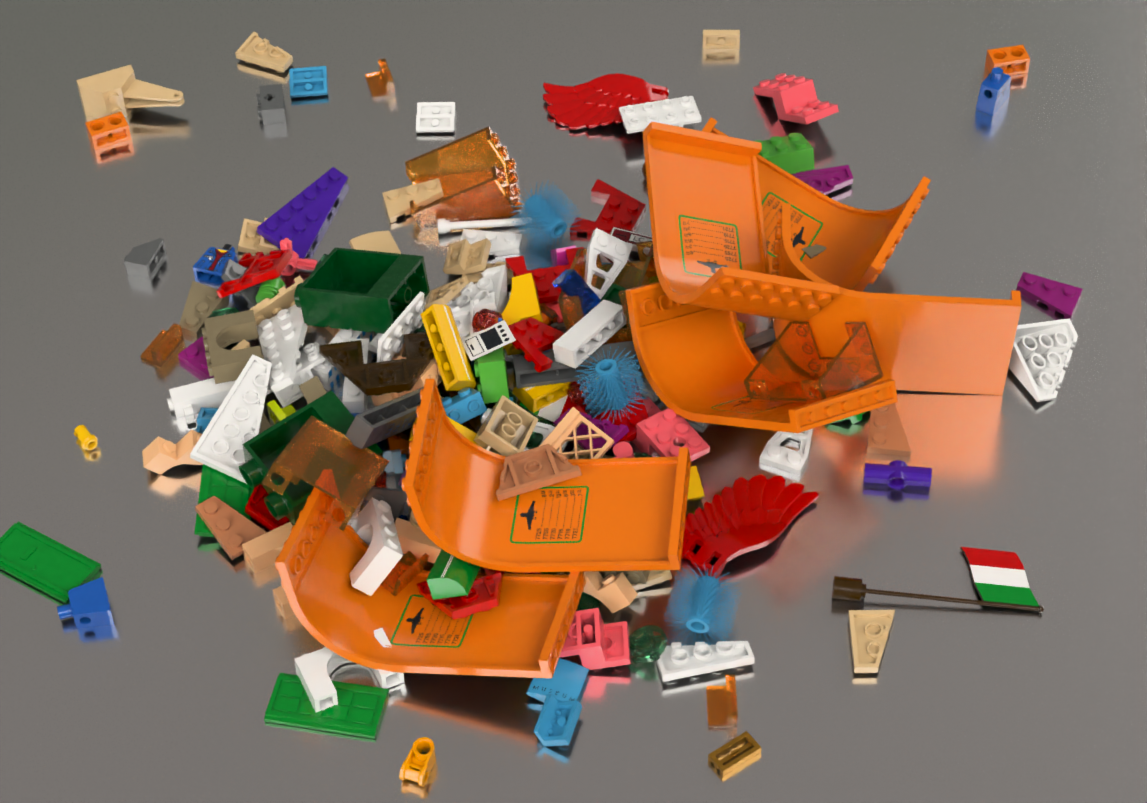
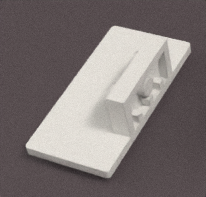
[619,96,702,134]
[368,291,426,362]
[267,342,326,408]

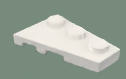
[460,229,522,257]

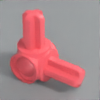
[280,238,318,276]

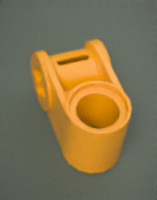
[399,737,436,787]

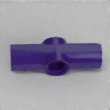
[864,460,932,490]

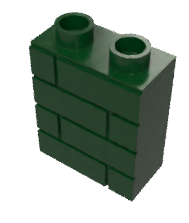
[294,247,430,334]
[239,390,384,525]

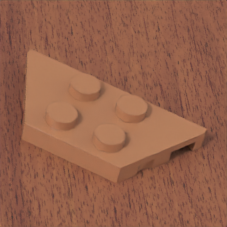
[496,444,582,501]

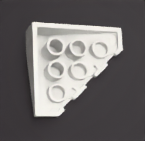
[422,264,507,332]
[1008,318,1078,402]

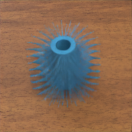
[511,180,582,253]
[576,346,648,422]
[664,564,741,644]

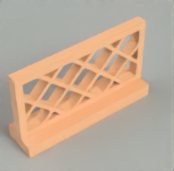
[540,407,614,459]

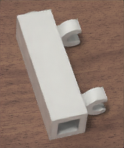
[167,378,236,424]

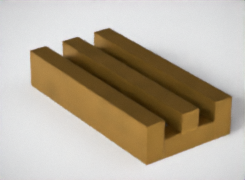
[708,731,761,777]

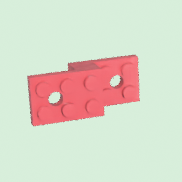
[753,73,839,125]
[632,397,710,462]

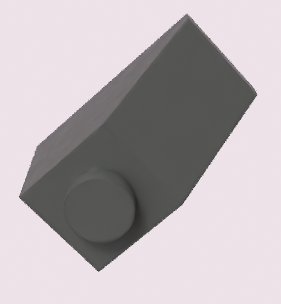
[124,238,166,280]

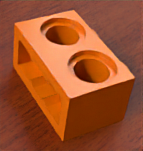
[985,45,1030,76]
[85,111,131,150]

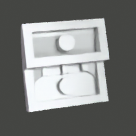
[416,102,456,133]

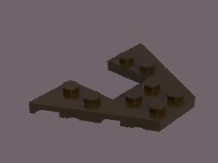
[319,332,434,396]

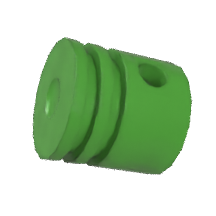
[255,277,286,304]

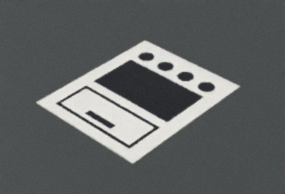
[461,320,516,361]

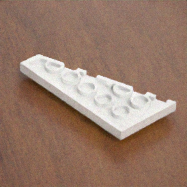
[257,304,308,393]
[190,354,272,484]

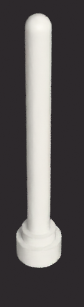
[437,217,532,235]

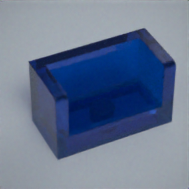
[552,269,601,315]

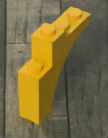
[466,273,544,358]

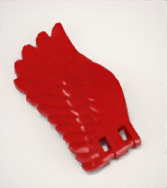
[543,73,669,130]
[682,474,819,579]

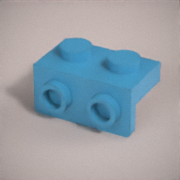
[441,387,487,424]
[534,694,583,747]

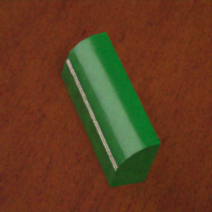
[426,549,480,600]

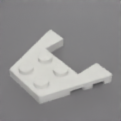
[451,292,497,339]

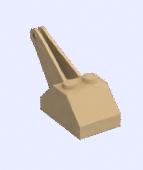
[76,65,185,119]
[473,395,539,457]

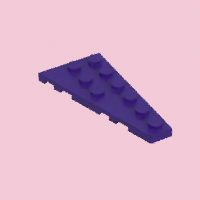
[257,167,348,259]

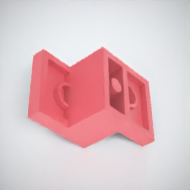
[559,608,631,670]

